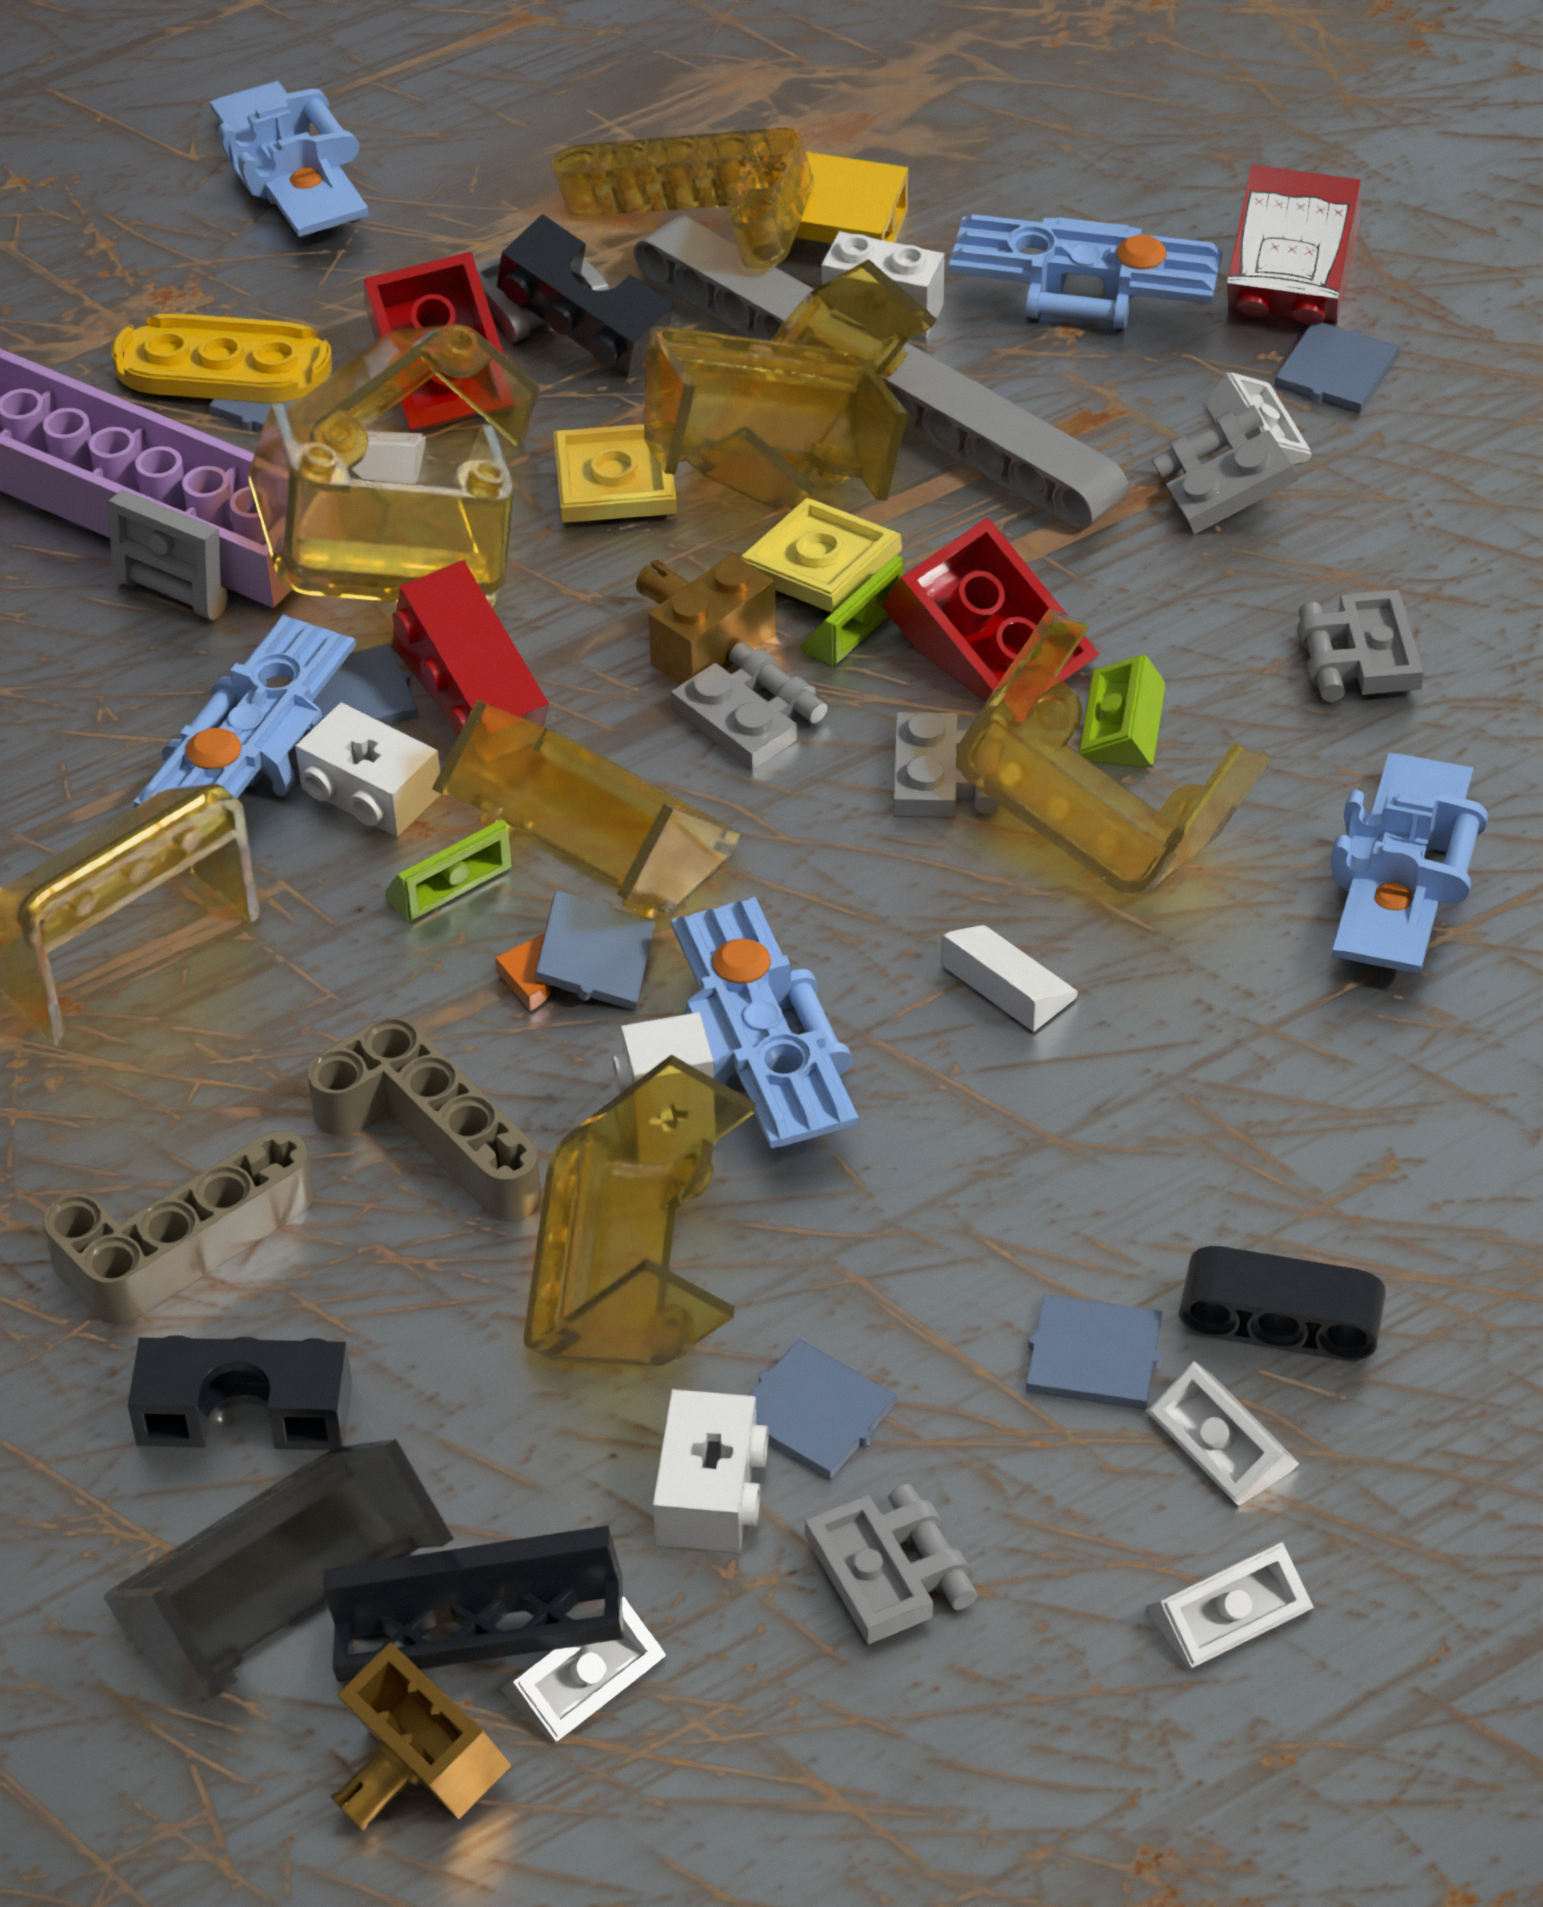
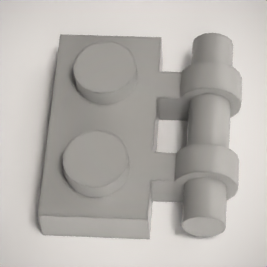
[1152,405,1298,535]
[1297,589,1424,702]
[671,642,828,771]
[894,709,1006,817]
[805,1484,978,1645]

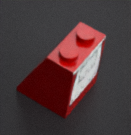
[1227,164,1361,325]

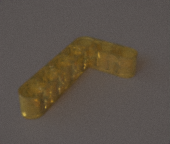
[551,127,814,270]

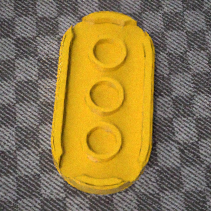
[111,313,333,403]

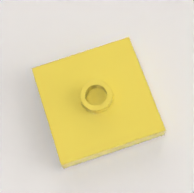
[553,422,677,523]
[739,497,902,613]

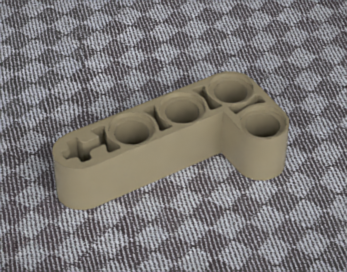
[308,1017,541,1222]
[43,1131,314,1324]

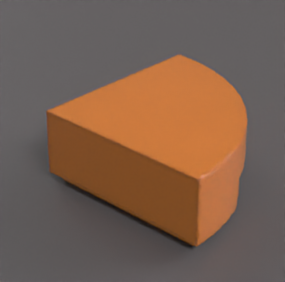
[495,933,552,1011]

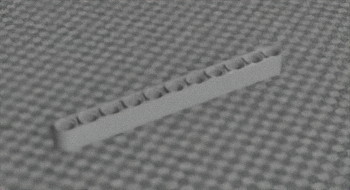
[634,215,1129,530]

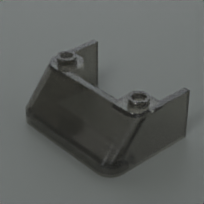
[103,1439,454,1702]

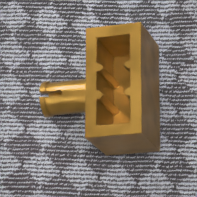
[636,553,776,685]
[330,1642,512,1831]

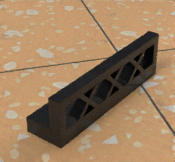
[323,1525,624,1682]

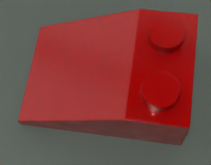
[364,251,519,433]
[881,517,1100,720]

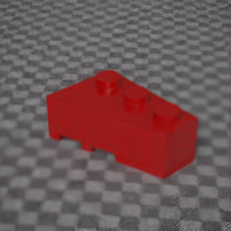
[391,560,549,760]

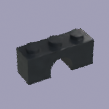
[496,214,674,378]
[128,1335,352,1451]

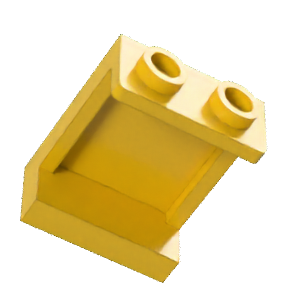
[747,148,908,257]

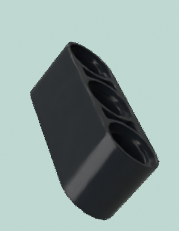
[1179,1246,1386,1361]

